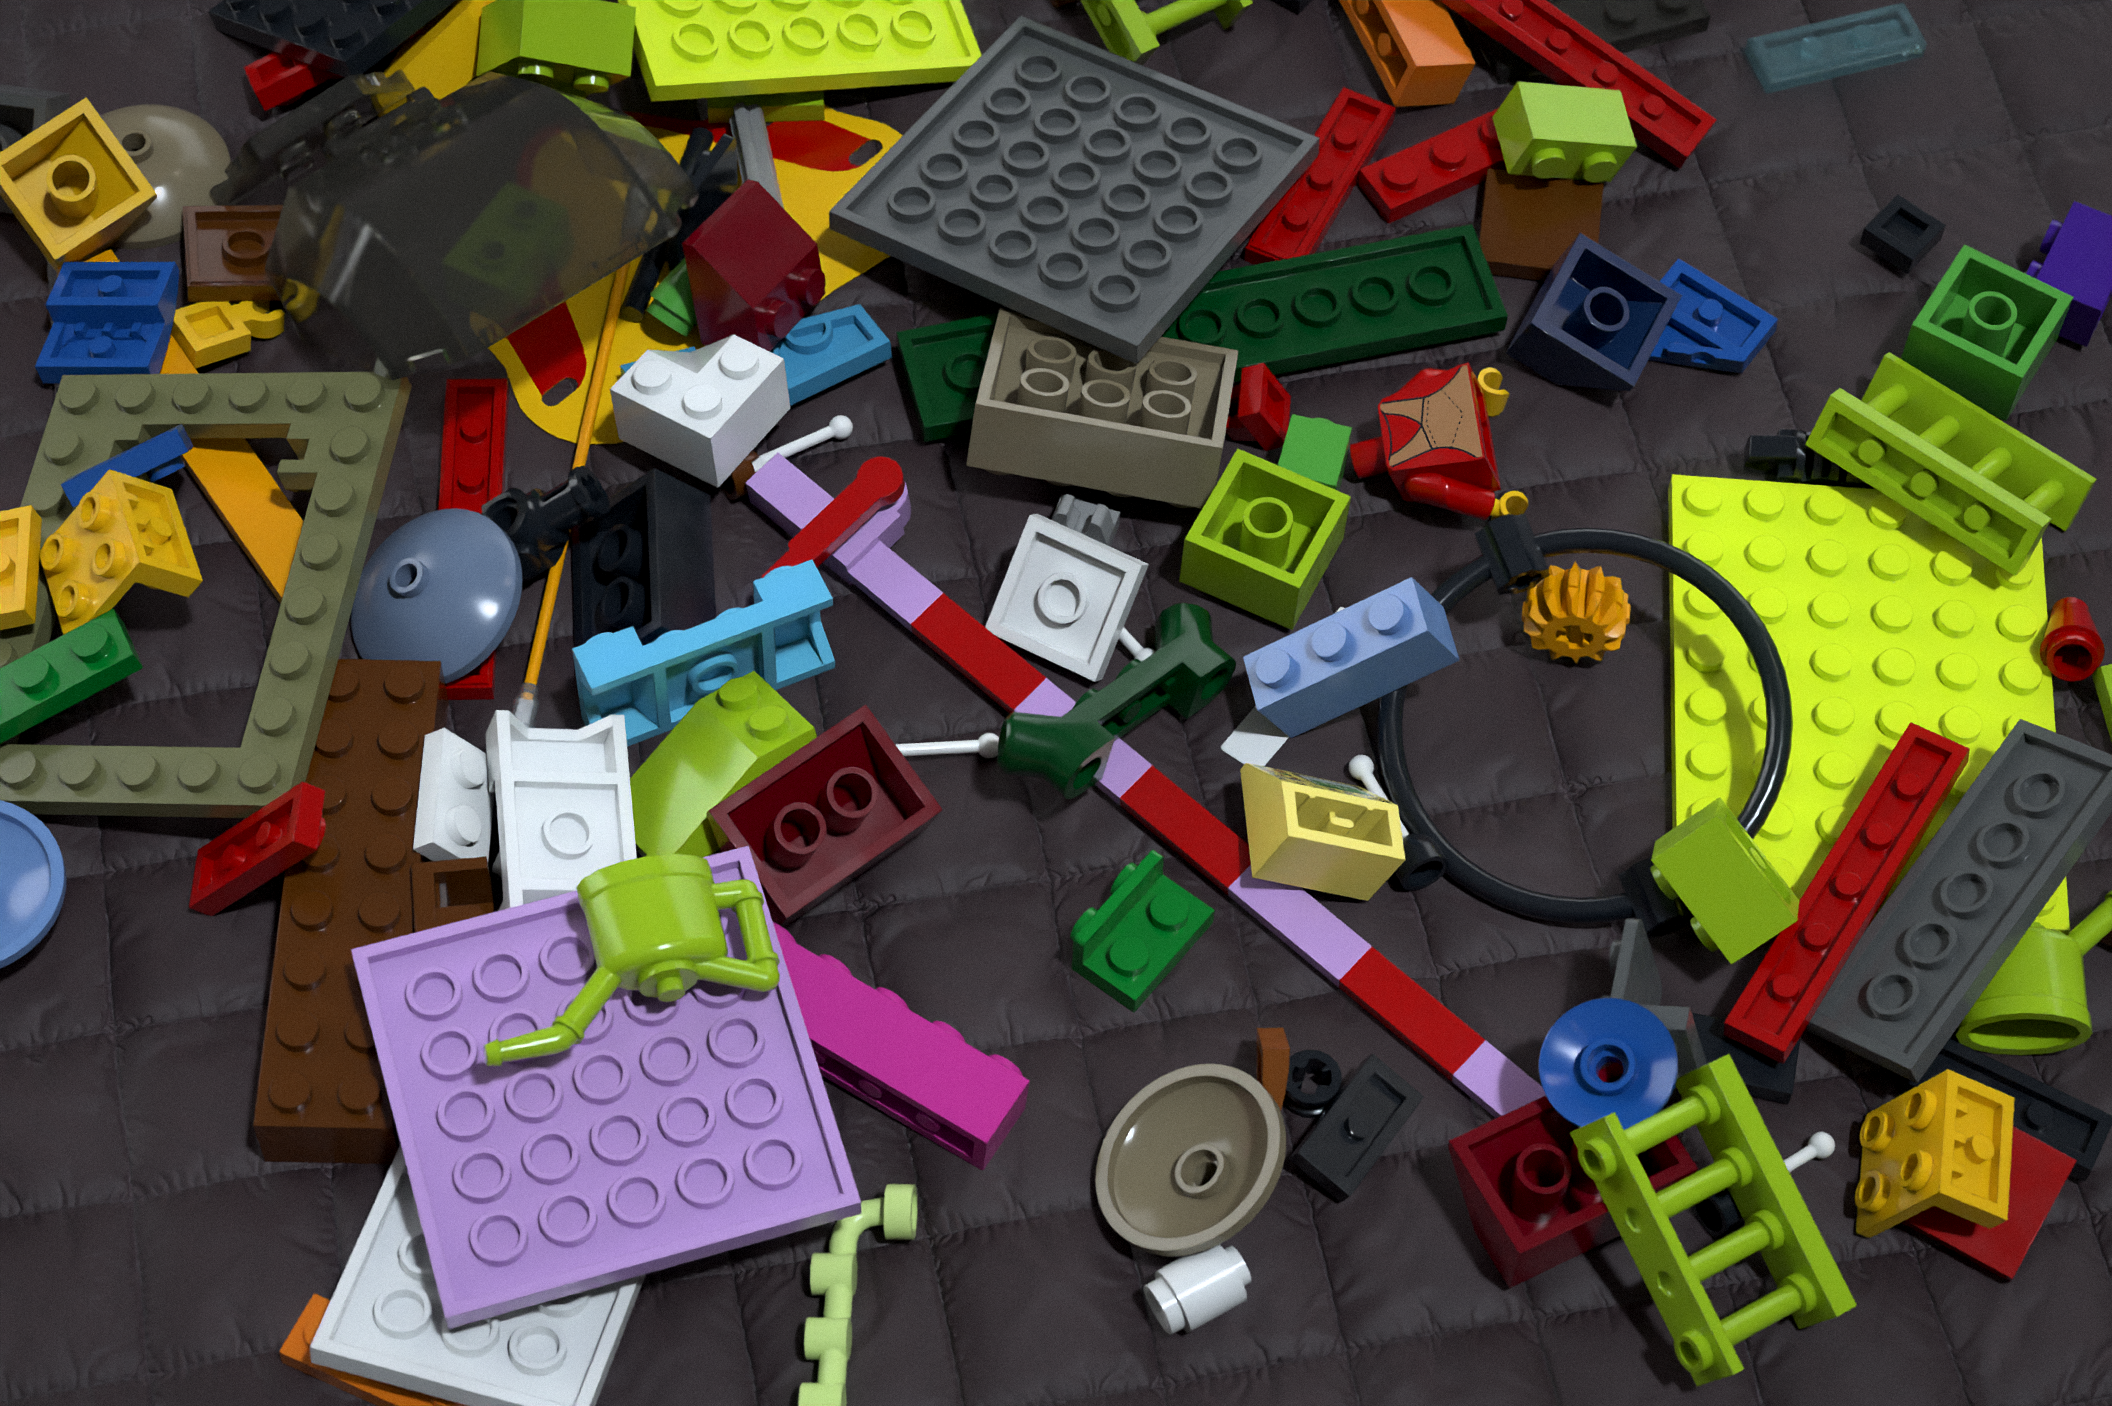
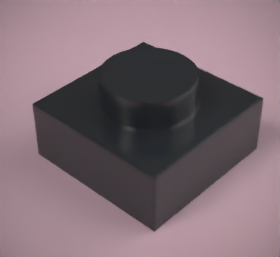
[1860,194,1946,274]

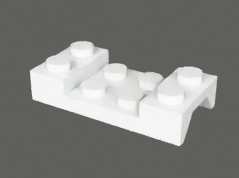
[485,710,637,911]

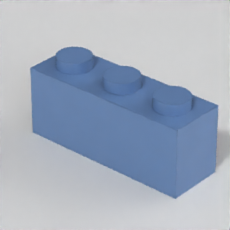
[1243,577,1460,738]

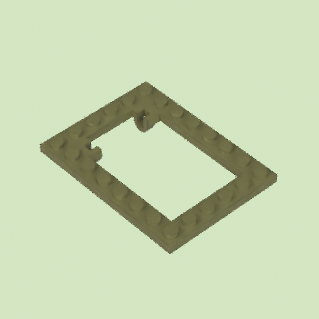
[0,371,412,818]

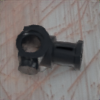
[481,466,610,583]

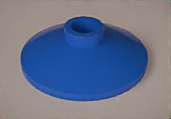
[1539,998,1678,1130]

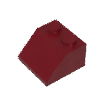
[682,179,826,352]

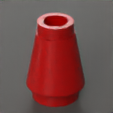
[2040,597,2105,681]

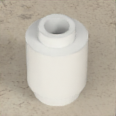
[1143,1244,1252,1335]

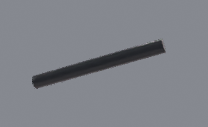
[620,127,714,322]

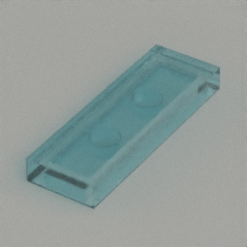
[1745,2,1927,94]

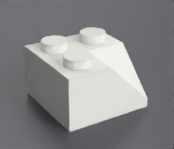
[610,335,790,488]

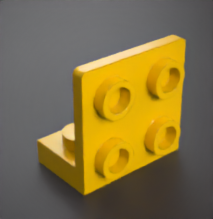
[40,469,203,635]
[1855,1069,2014,1238]

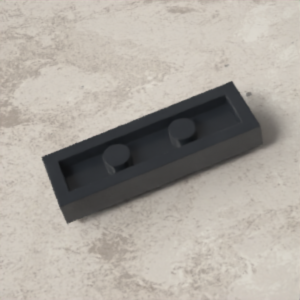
[1897,1039,2112,1182]

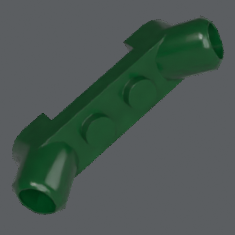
[997,603,1236,799]

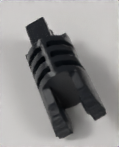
[1744,429,1875,489]

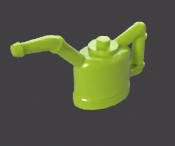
[484,854,780,1066]
[1955,890,2112,1055]

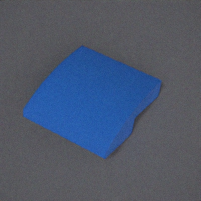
[35,262,179,383]

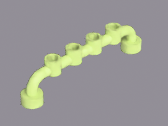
[798,1184,918,1406]

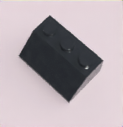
[571,468,716,647]

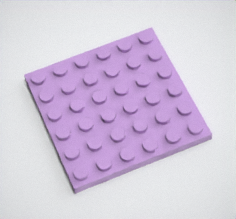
[351,846,862,1329]

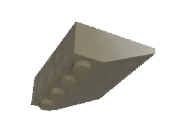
[966,307,1239,508]

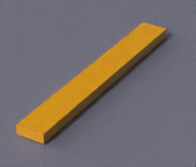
[57,248,304,604]

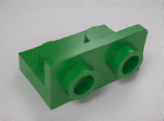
[1070,850,1215,1013]

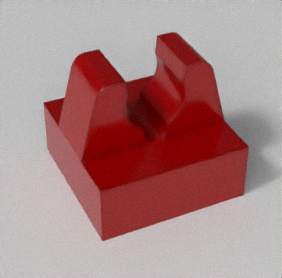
[1226,363,1291,451]

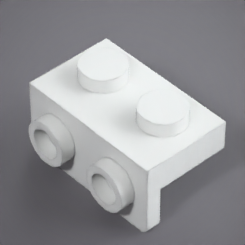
[413,728,495,861]

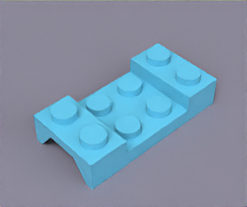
[572,559,835,747]

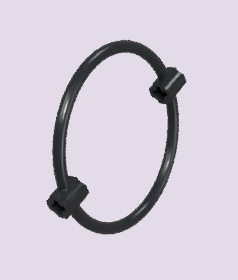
[1377,513,1793,938]

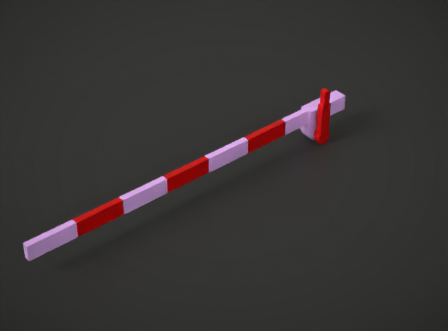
[745,453,1545,1118]

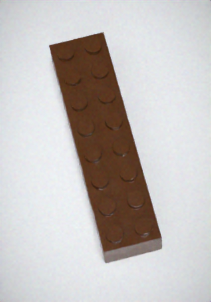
[253,659,449,1164]

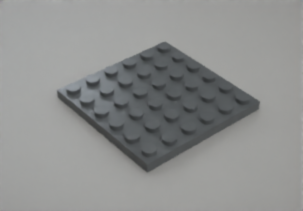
[829,16,1320,364]

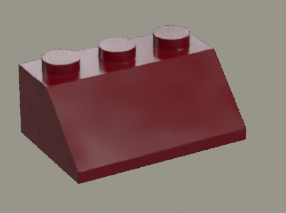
[706,704,943,928]
[1448,1063,1698,1288]

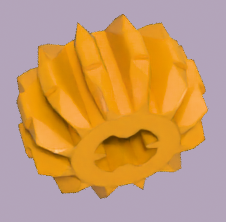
[1521,561,1631,664]

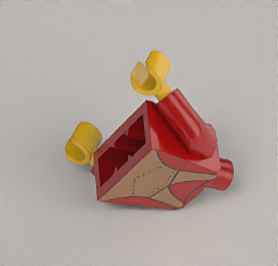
[1350,362,1529,521]

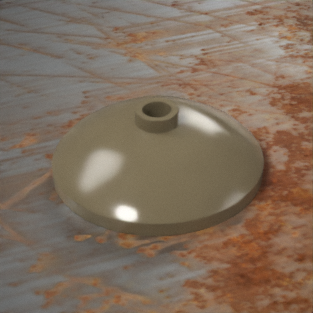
[100,105,232,249]
[1095,1064,1286,1257]

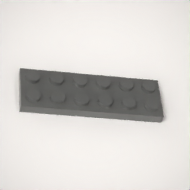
[1806,719,2112,1083]

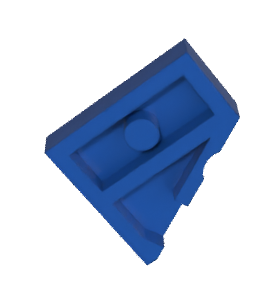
[1648,258,1778,373]

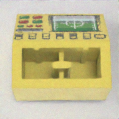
[1240,763,1406,901]

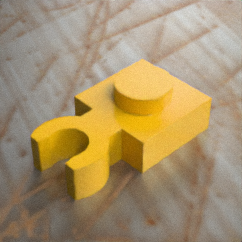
[171,301,284,369]

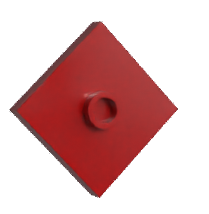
[1901,1126,2077,1282]

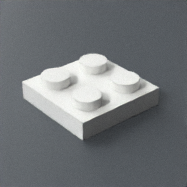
[985,514,1149,682]

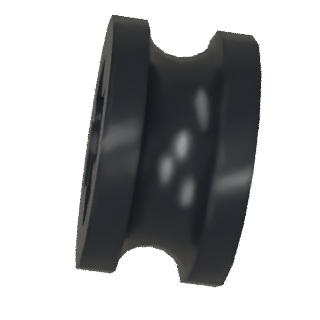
[1283,1049,1342,1118]

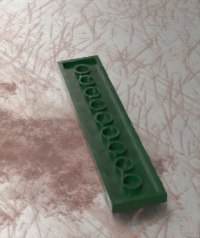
[896,224,1508,442]

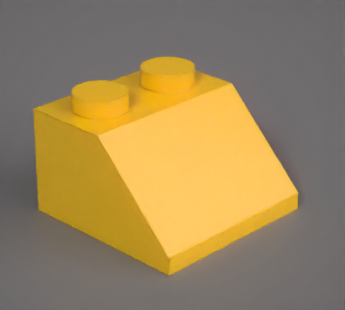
[0,97,158,274]

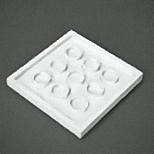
[310,1144,646,1406]

